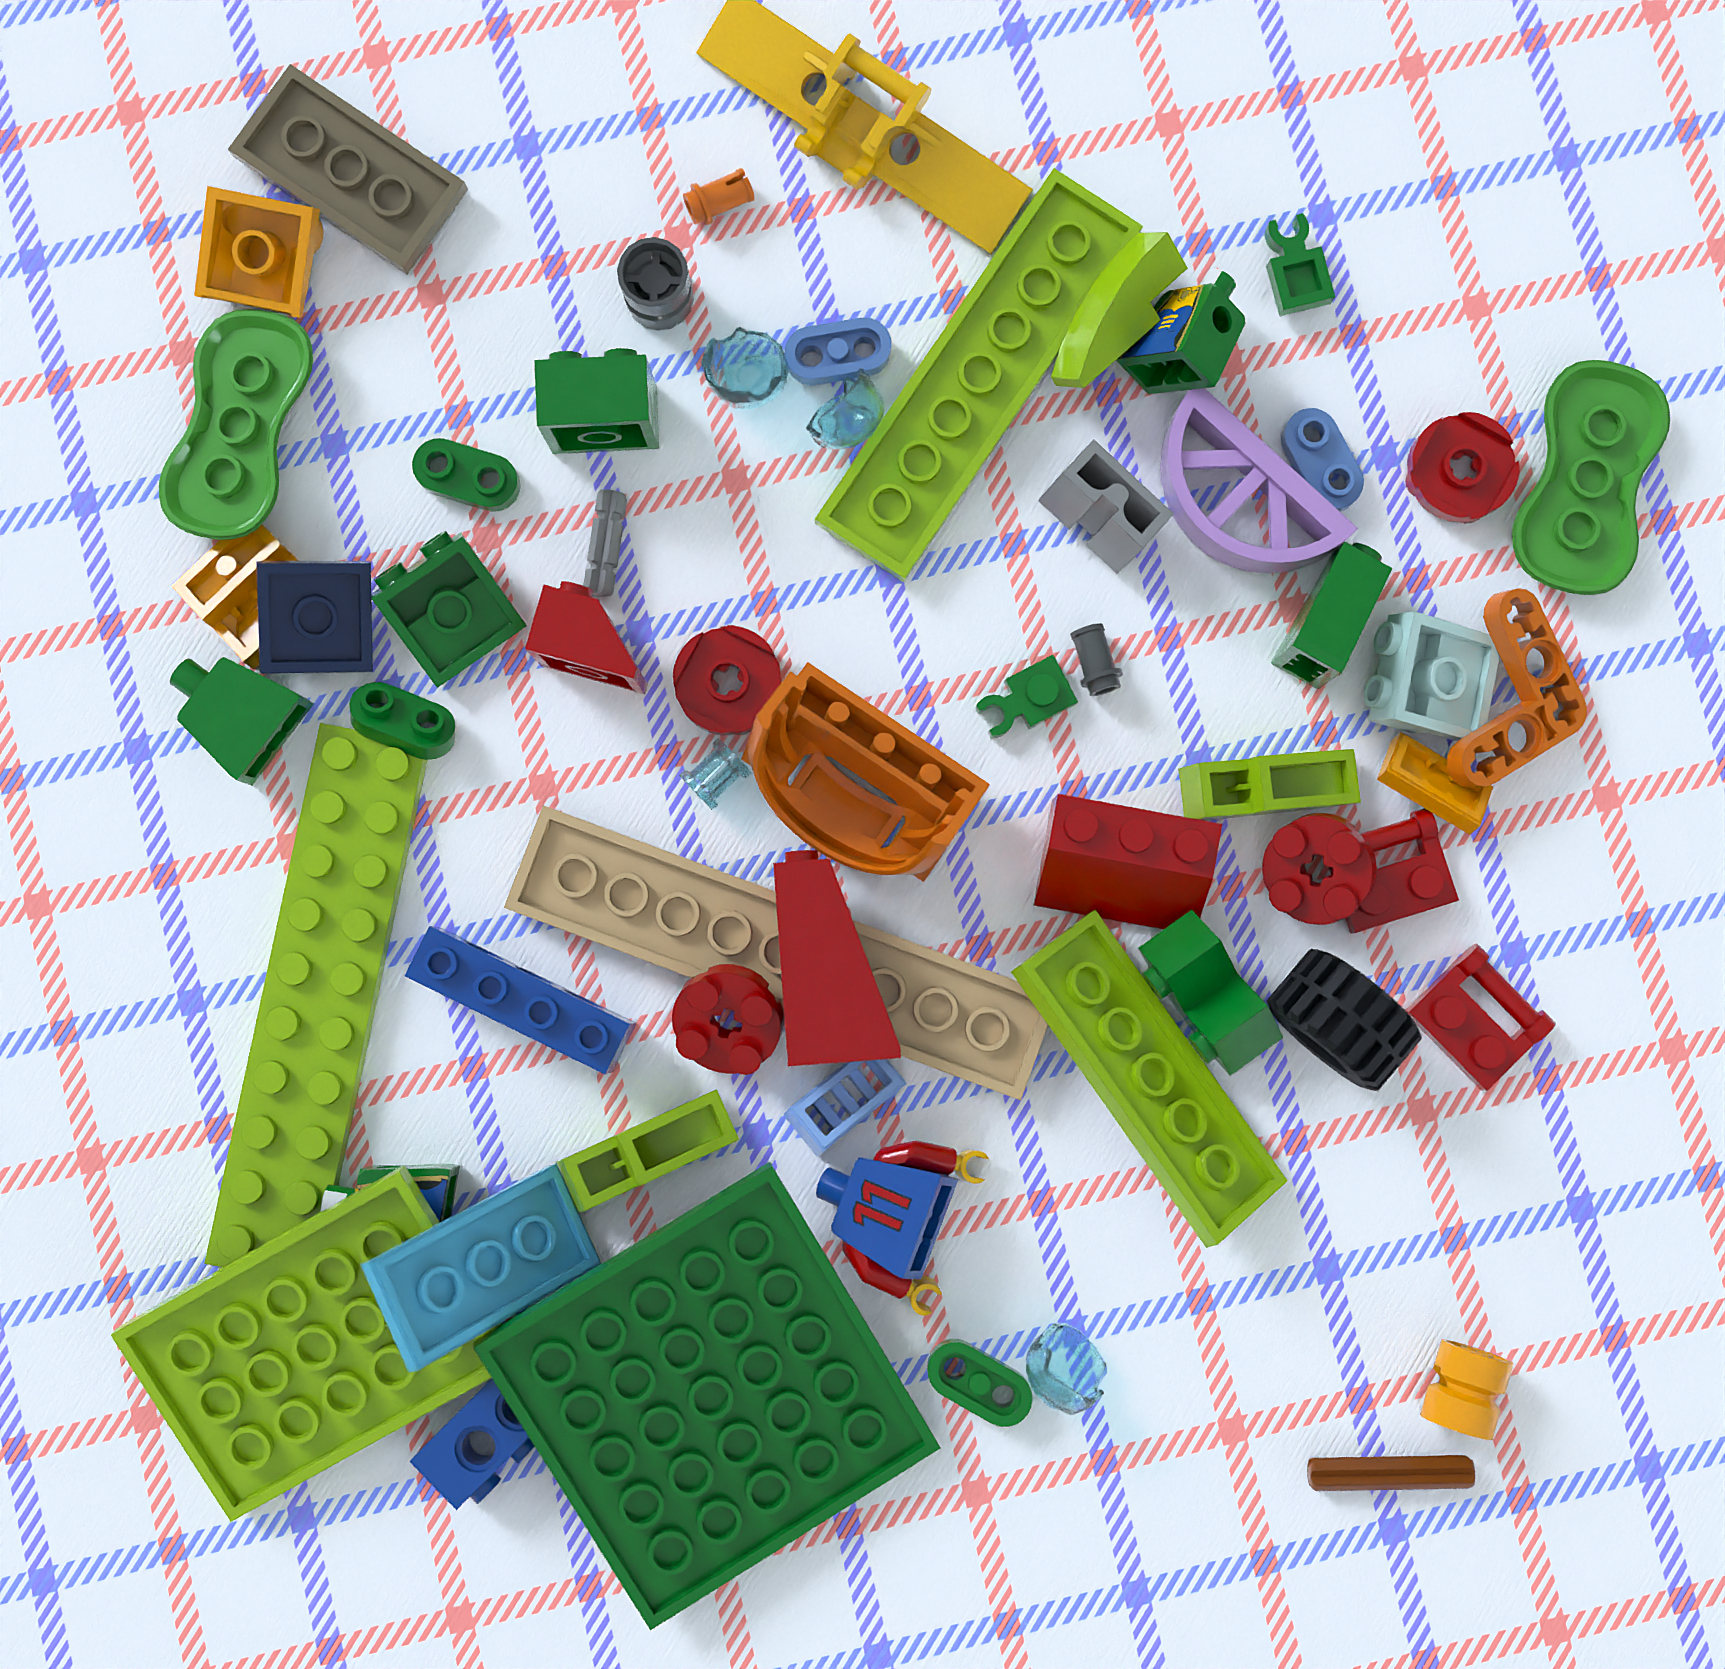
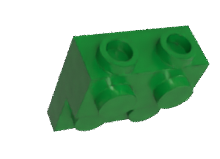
[371,530,527,688]

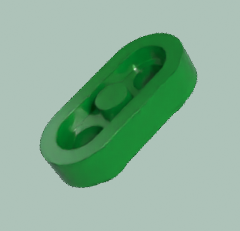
[412,438,521,512]
[349,682,455,760]
[927,1339,1032,1427]

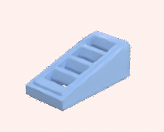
[784,1059,907,1156]

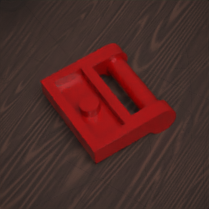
[1329,808,1459,934]
[1405,943,1556,1091]

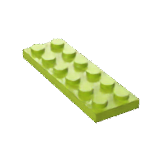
[1011,910,1288,1248]

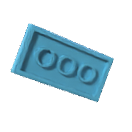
[361,1164,601,1372]

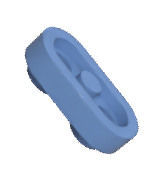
[784,317,892,385]
[1281,408,1364,512]

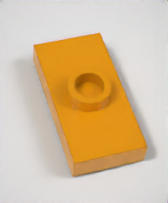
[1376,732,1493,835]

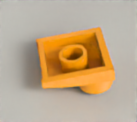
[194,186,324,318]

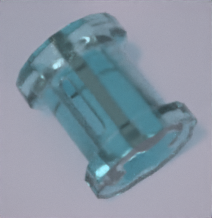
[679,738,752,811]

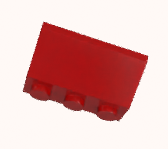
[1033,794,1223,930]

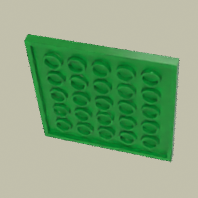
[473,1162,941,1631]

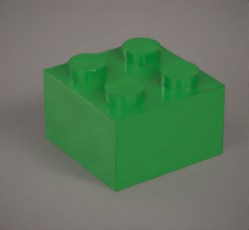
[534,348,660,454]

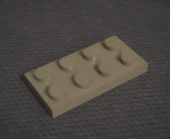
[228,64,469,275]

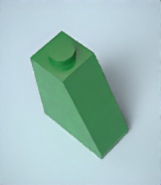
[1271,541,1393,690]

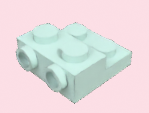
[1363,611,1500,741]

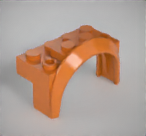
[741,662,990,882]

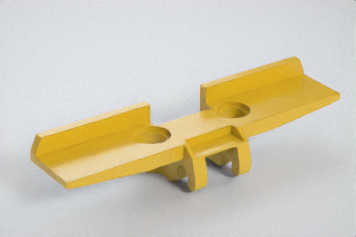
[696,0,1034,255]

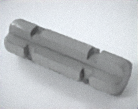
[583,489,627,597]

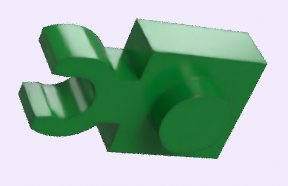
[1265,213,1335,317]
[975,655,1078,738]

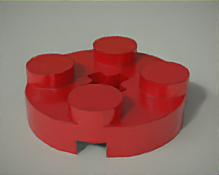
[1405,412,1520,524]
[673,625,782,736]
[1262,813,1377,925]
[672,964,785,1075]

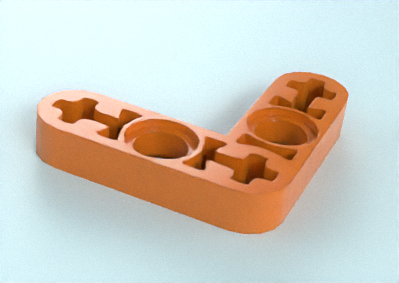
[1447,588,1587,787]

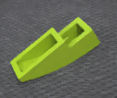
[1051,232,1188,388]
[1178,749,1361,821]
[555,1089,739,1213]

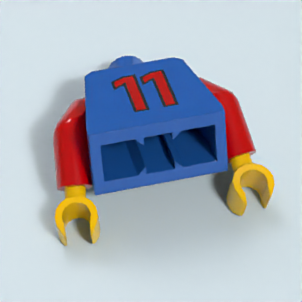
[816,1140,989,1316]

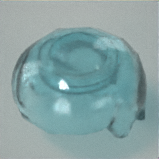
[701,327,789,410]
[806,368,885,450]
[1025,1322,1108,1415]

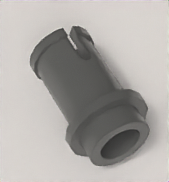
[1070,623,1123,696]

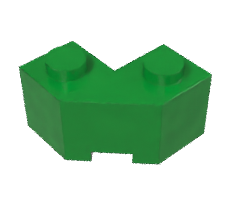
[1138,910,1284,1076]

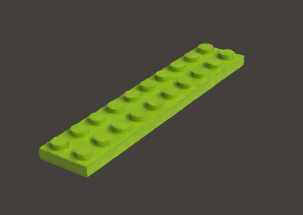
[204,723,428,1267]

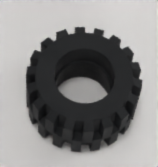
[1267,948,1422,1091]

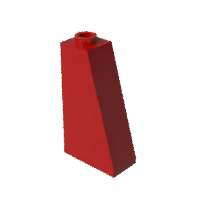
[773,850,901,1067]

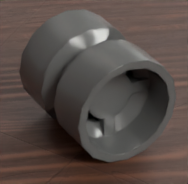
[617,237,694,331]

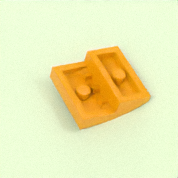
[171,524,299,670]

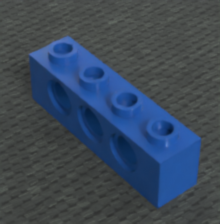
[404,926,637,1075]
[409,1378,535,1511]

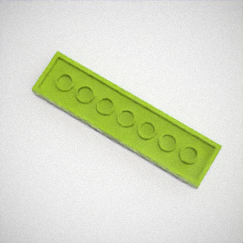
[814,168,1143,582]

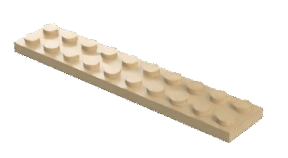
[504,805,1048,1100]

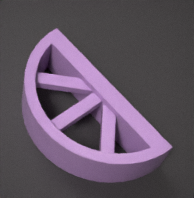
[1160,388,1358,573]

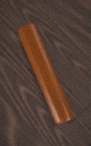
[1307,1455,1475,1491]

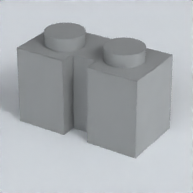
[1038,439,1174,574]

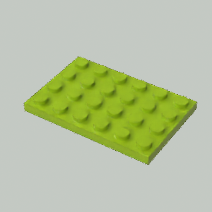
[110,1165,503,1522]

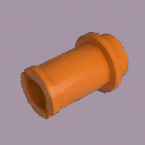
[683,168,755,225]

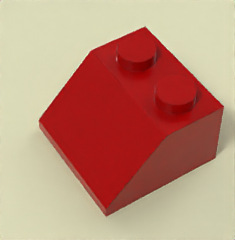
[525,581,648,694]

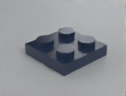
[256,561,373,674]

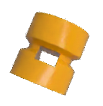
[1420,1339,1514,1440]

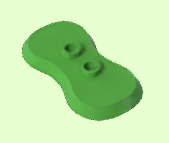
[159,309,313,540]
[1512,360,1670,595]

